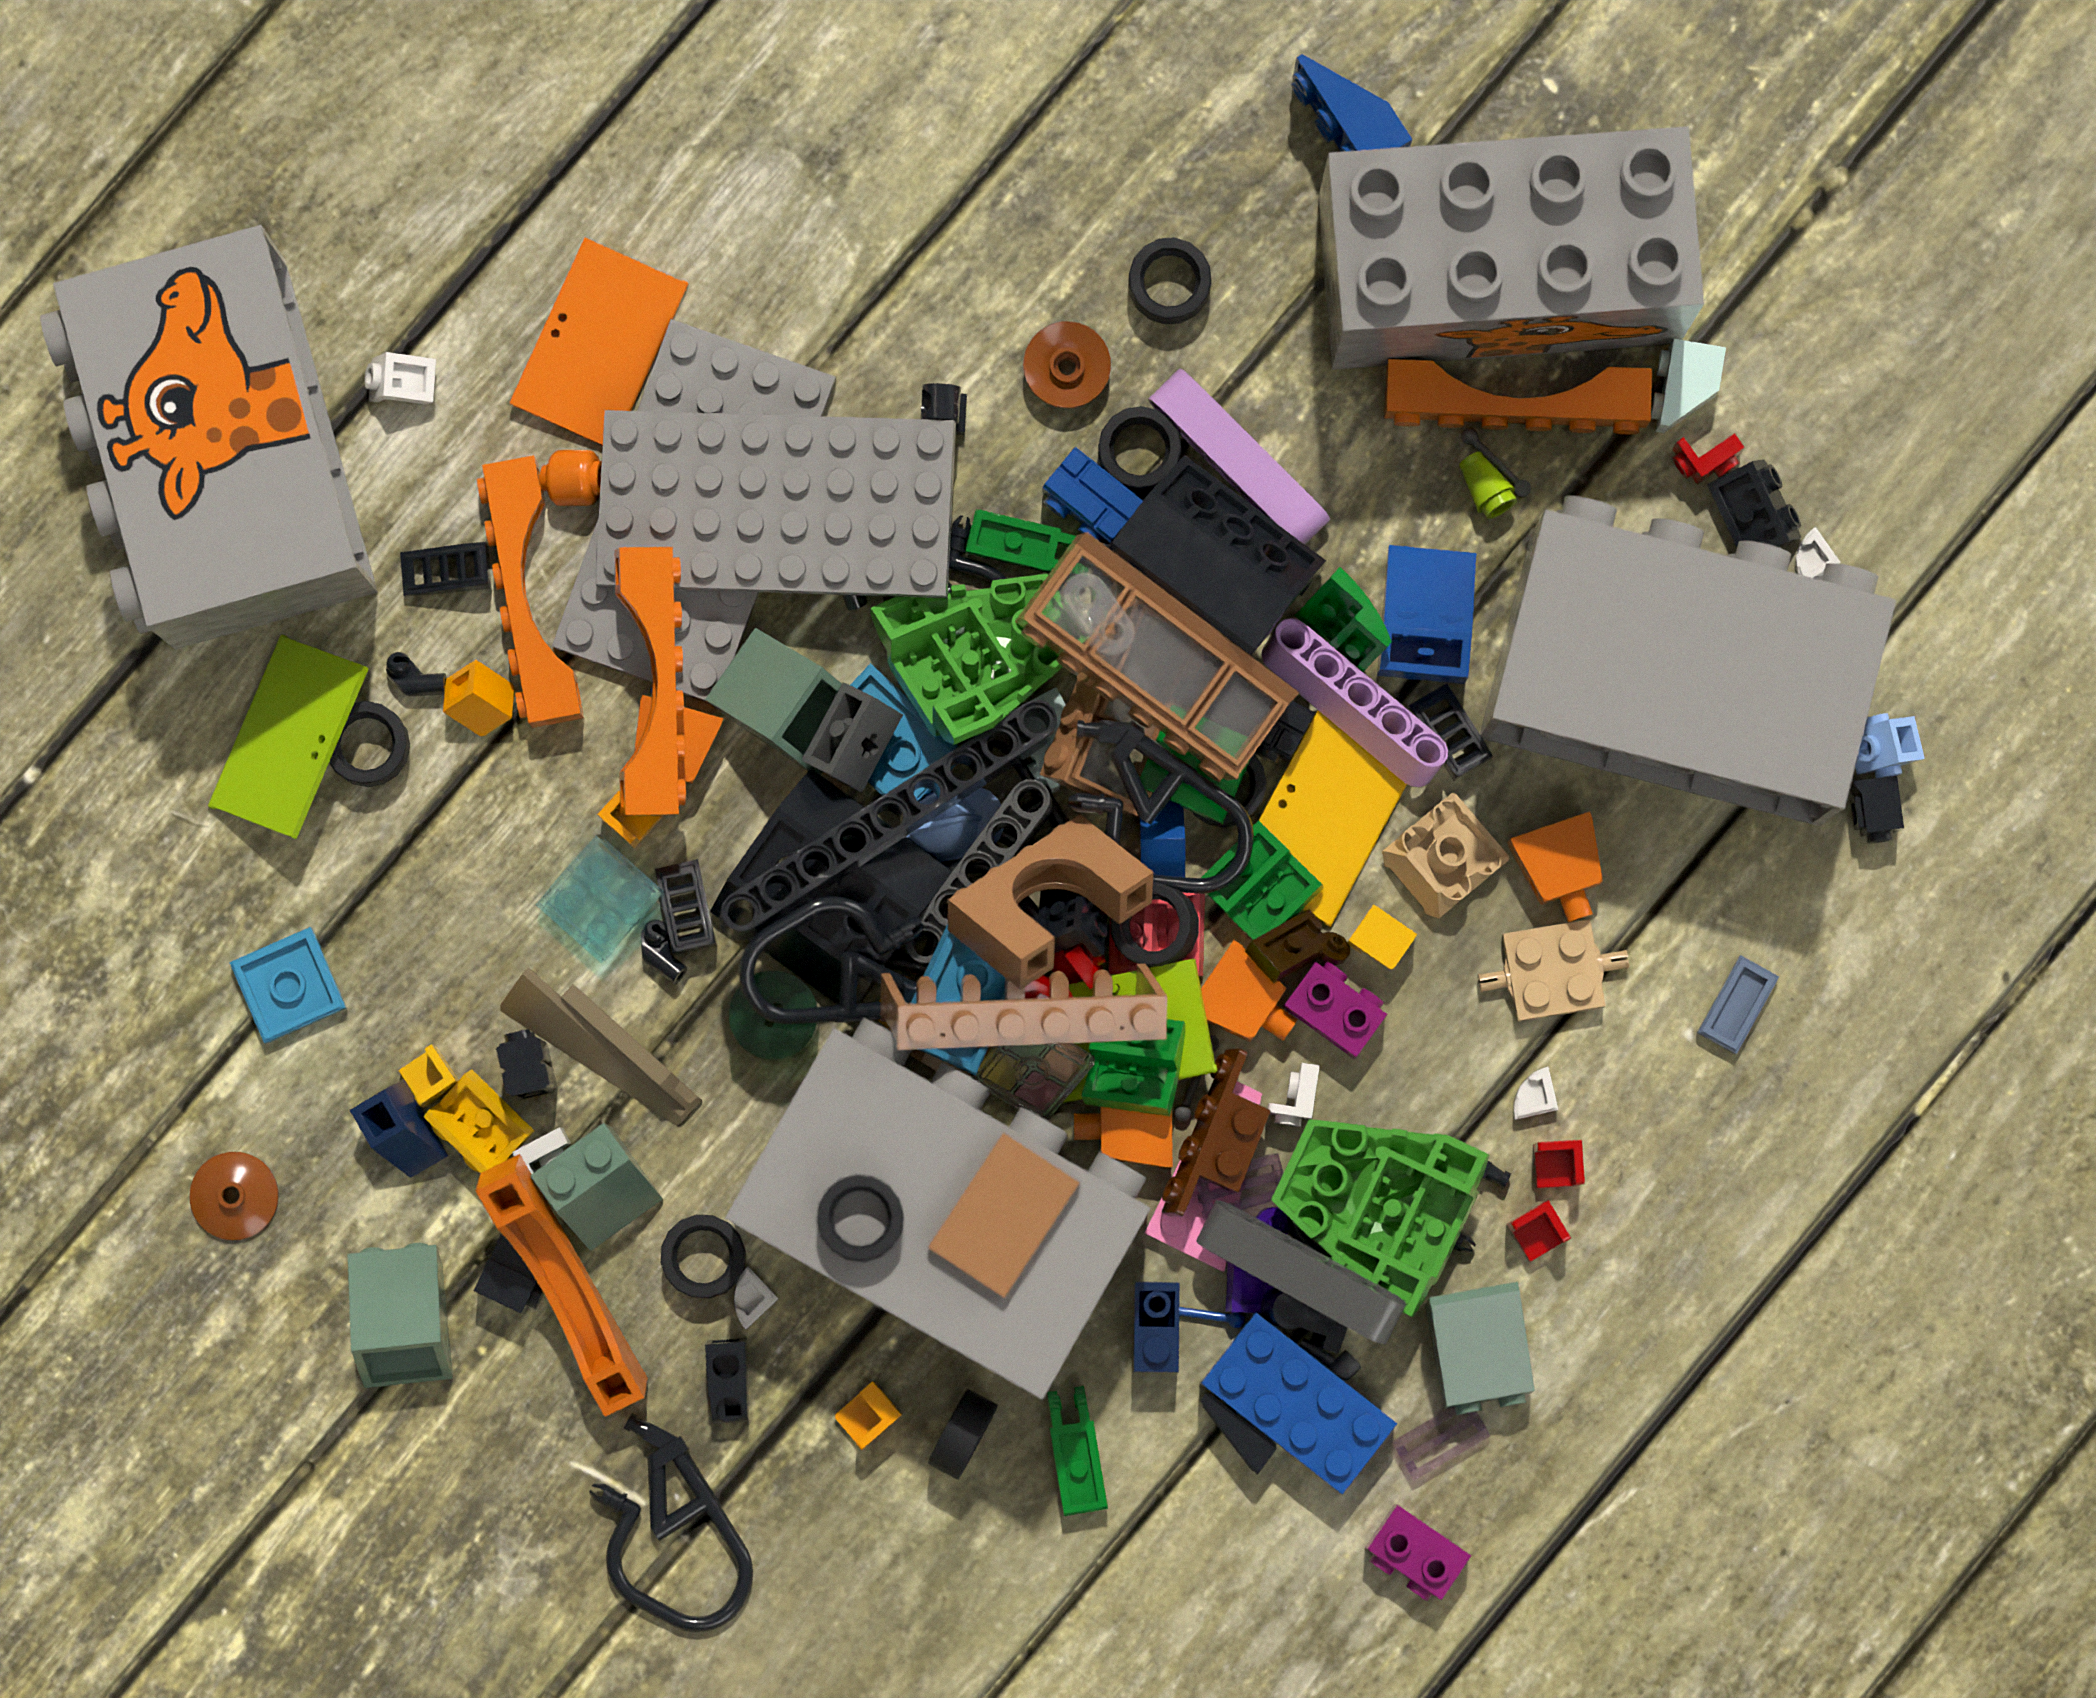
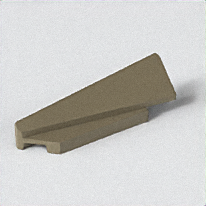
[500,967,702,1125]

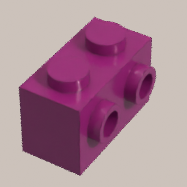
[1283,962,1387,1059]
[1365,1504,1472,1602]

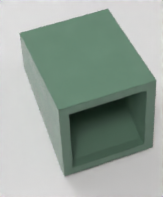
[705,628,842,775]
[530,1123,663,1251]
[348,1243,453,1388]
[1424,1282,1535,1415]

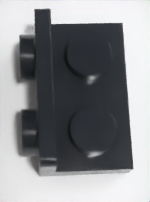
[1707,459,1801,548]
[1037,889,1108,958]

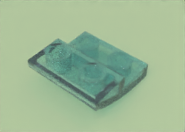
[536,834,664,963]

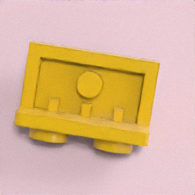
[424,1069,534,1173]

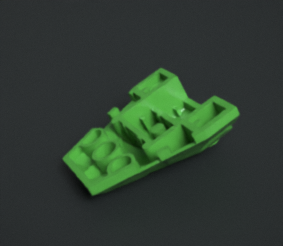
[870,574,1088,745]
[1271,1119,1490,1317]

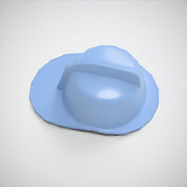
[906,788,1004,862]

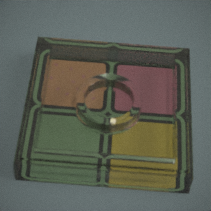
[971,1043,1095,1121]

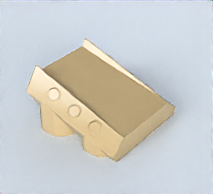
[1382,793,1509,918]

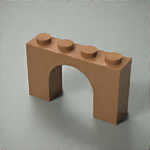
[948,814,1153,990]

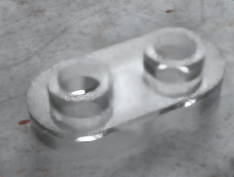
[1060,573,1134,655]

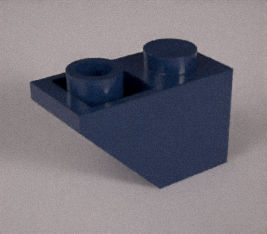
[350,1079,449,1178]
[1133,1282,1180,1372]

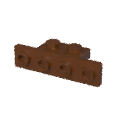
[1162,1048,1271,1216]

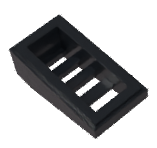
[400,542,492,597]
[1409,683,1493,781]
[655,859,717,955]
[1200,1393,1277,1475]

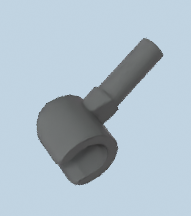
[1299,1338,1361,1381]

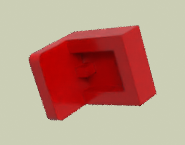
[1672,433,1745,485]
[1051,943,1106,989]

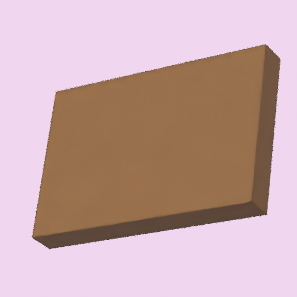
[928,1132,1080,1298]

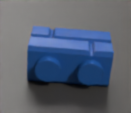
[1042,447,1143,544]

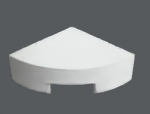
[1795,527,1841,578]
[1513,1067,1558,1120]
[734,1266,778,1329]

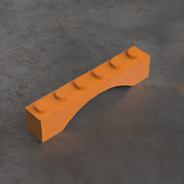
[1384,359,1652,434]
[477,455,584,728]
[614,547,686,816]
[476,1154,648,1417]

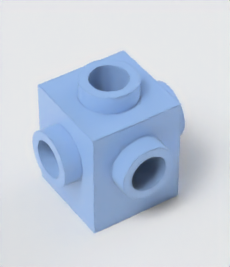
[1855,713,1925,778]

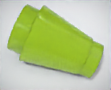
[1459,451,1517,519]

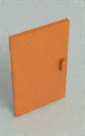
[509,237,688,446]

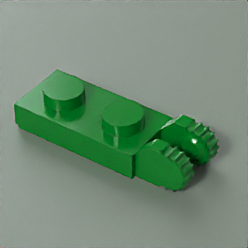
[966,509,1088,578]
[1047,1386,1108,1516]

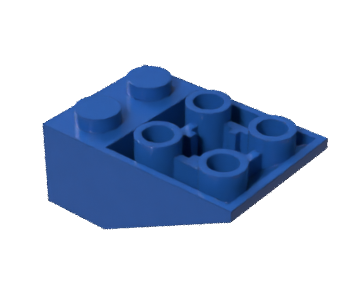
[1291,54,1412,152]
[1377,545,1476,684]

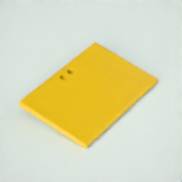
[1259,710,1407,927]

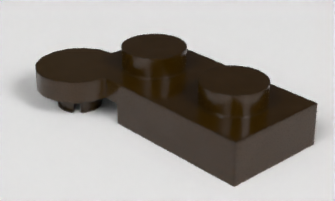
[1245,909,1351,983]

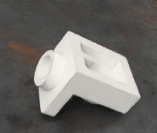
[365,352,436,405]
[1267,1063,1319,1127]
[512,1127,571,1174]

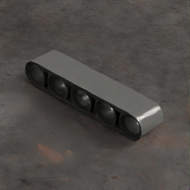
[905,779,1053,967]
[1196,1200,1407,1344]

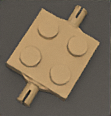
[1478,919,1629,1022]

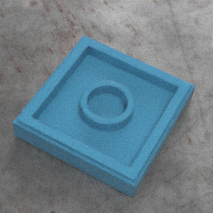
[229,927,347,1044]

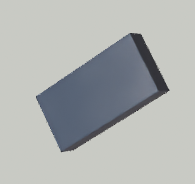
[1697,955,1779,1054]

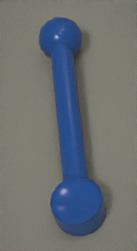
[1179,1307,1245,1328]

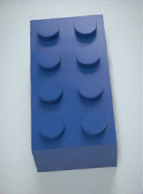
[1200,1313,1398,1495]

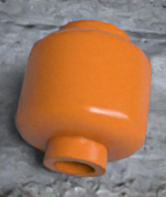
[540,450,602,506]

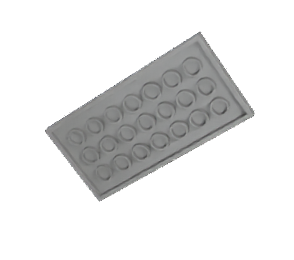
[552,319,836,703]
[595,410,956,598]

